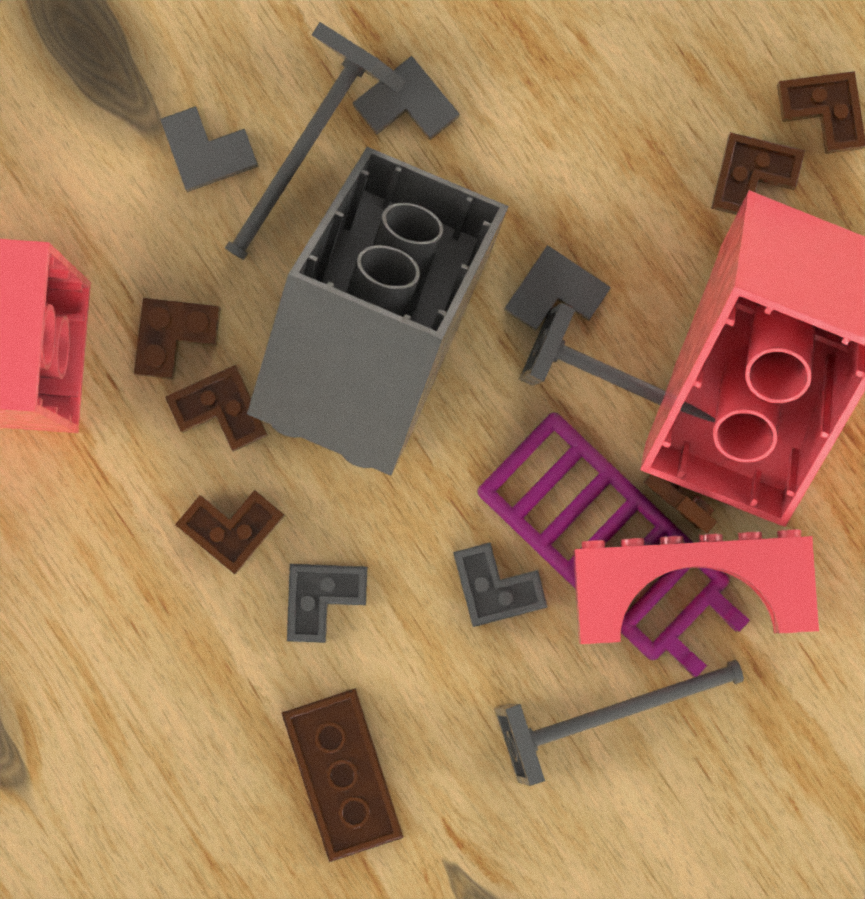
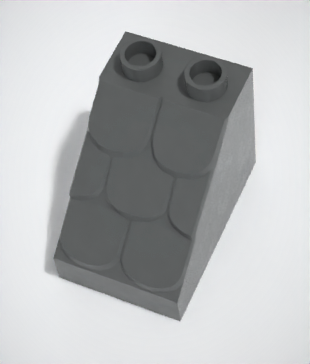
[247,147,509,476]

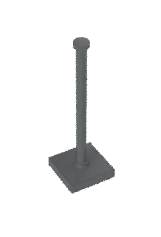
[225,22,406,260]
[519,303,715,422]
[494,660,744,786]

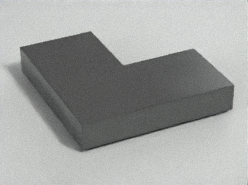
[353,56,460,140]
[160,106,259,192]
[504,245,611,331]
[453,543,548,627]
[287,564,368,643]

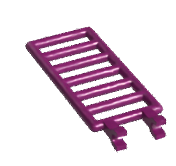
[477,412,750,677]

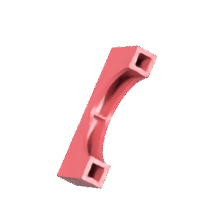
[573,529,819,644]

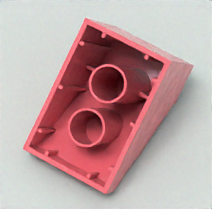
[640,190,865,527]
[0,239,91,433]

